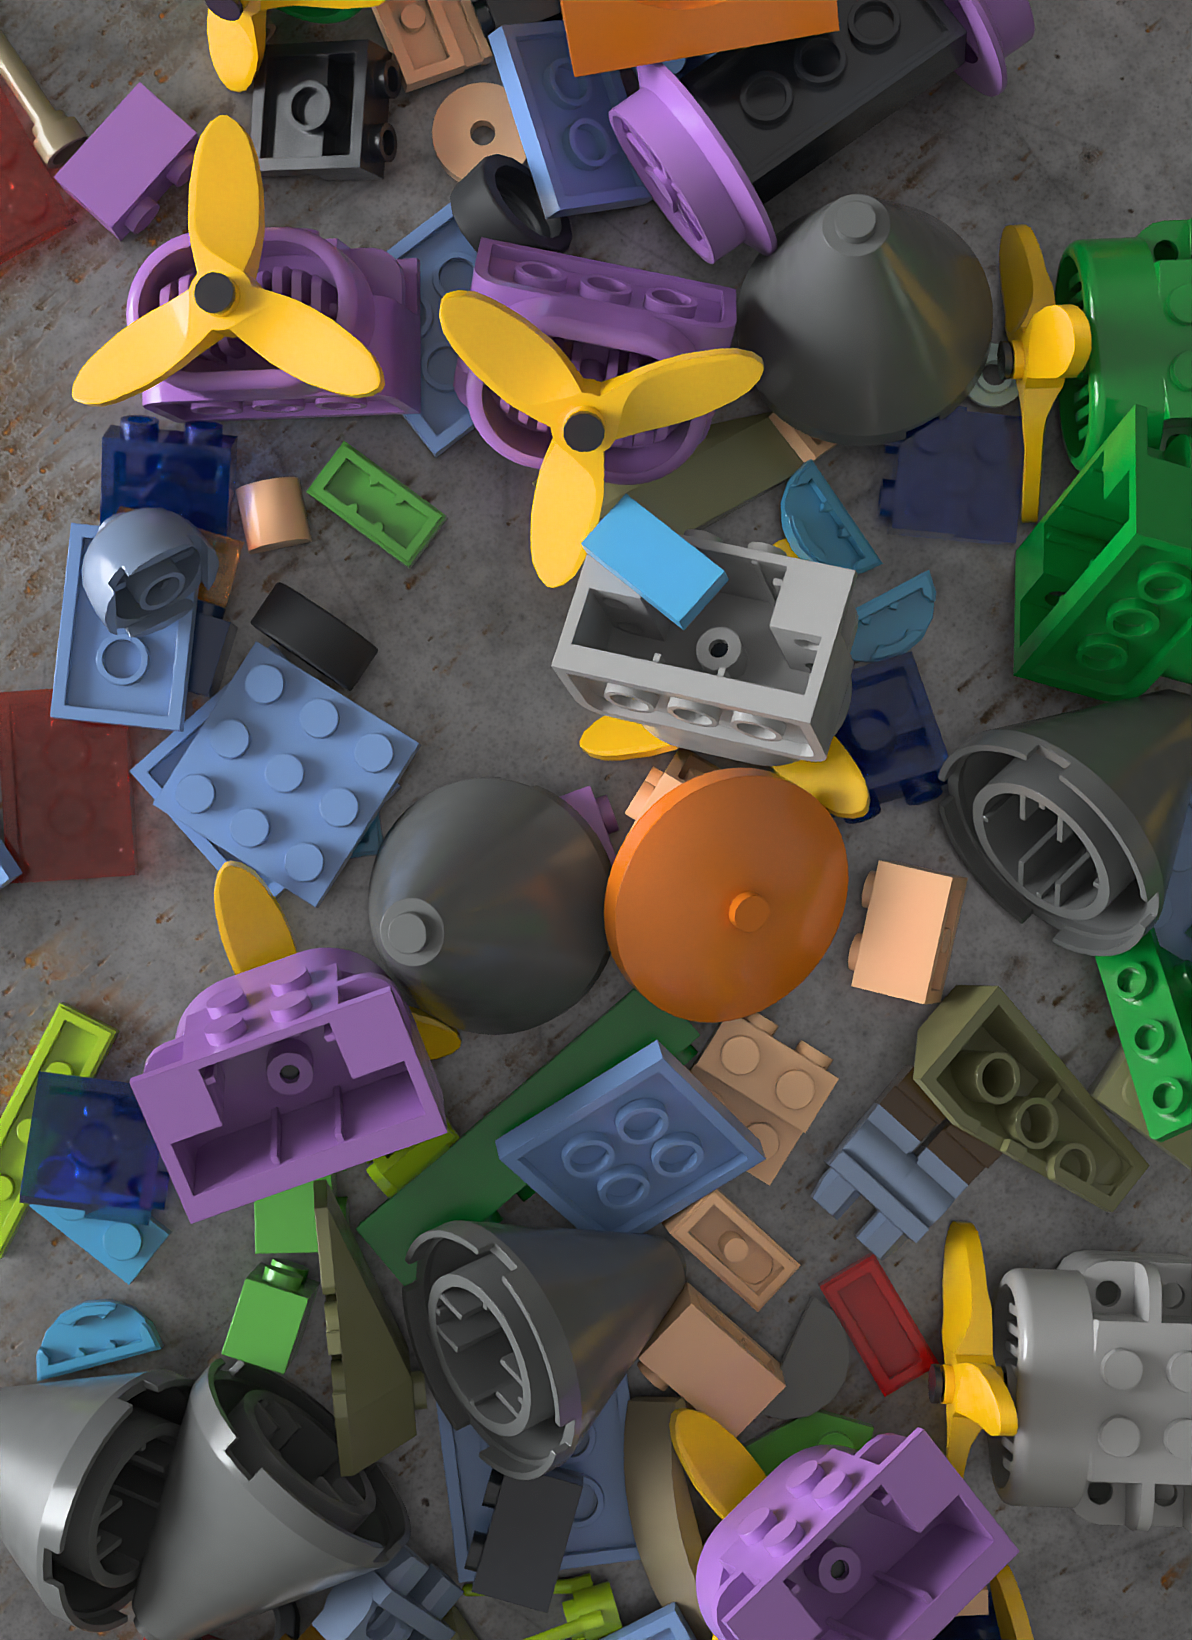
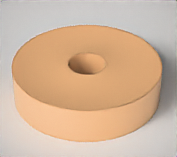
[432,82,528,182]

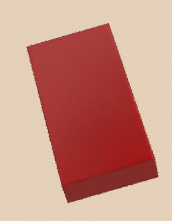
[818,1252,939,1397]

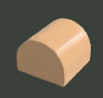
[236,477,312,555]

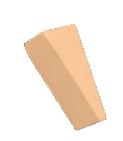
[661,1188,801,1312]

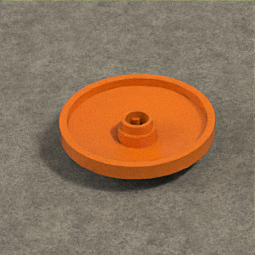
[604,767,849,1023]

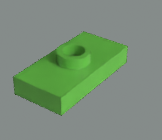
[306,441,448,569]

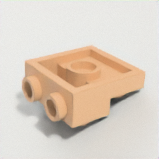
[689,1013,839,1186]

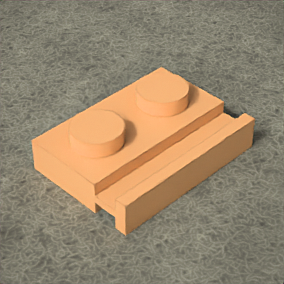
[371,0,493,93]

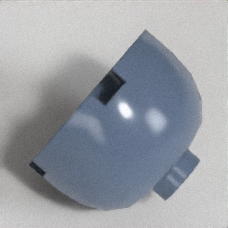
[82,508,220,638]

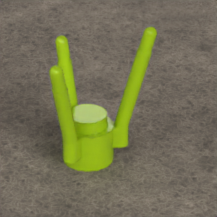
[462,1573,622,1640]

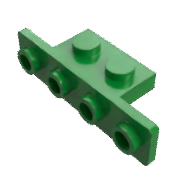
[1095,927,1192,1142]

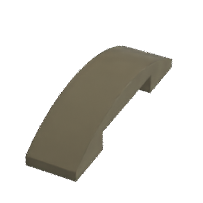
[624,1396,713,1640]

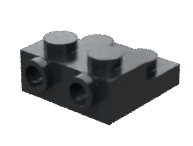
[250,39,402,181]

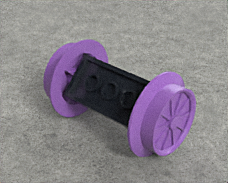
[609,0,1035,264]

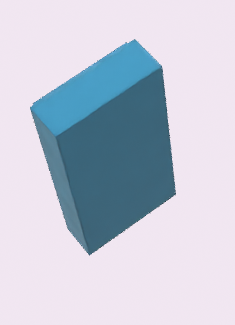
[581,494,729,630]

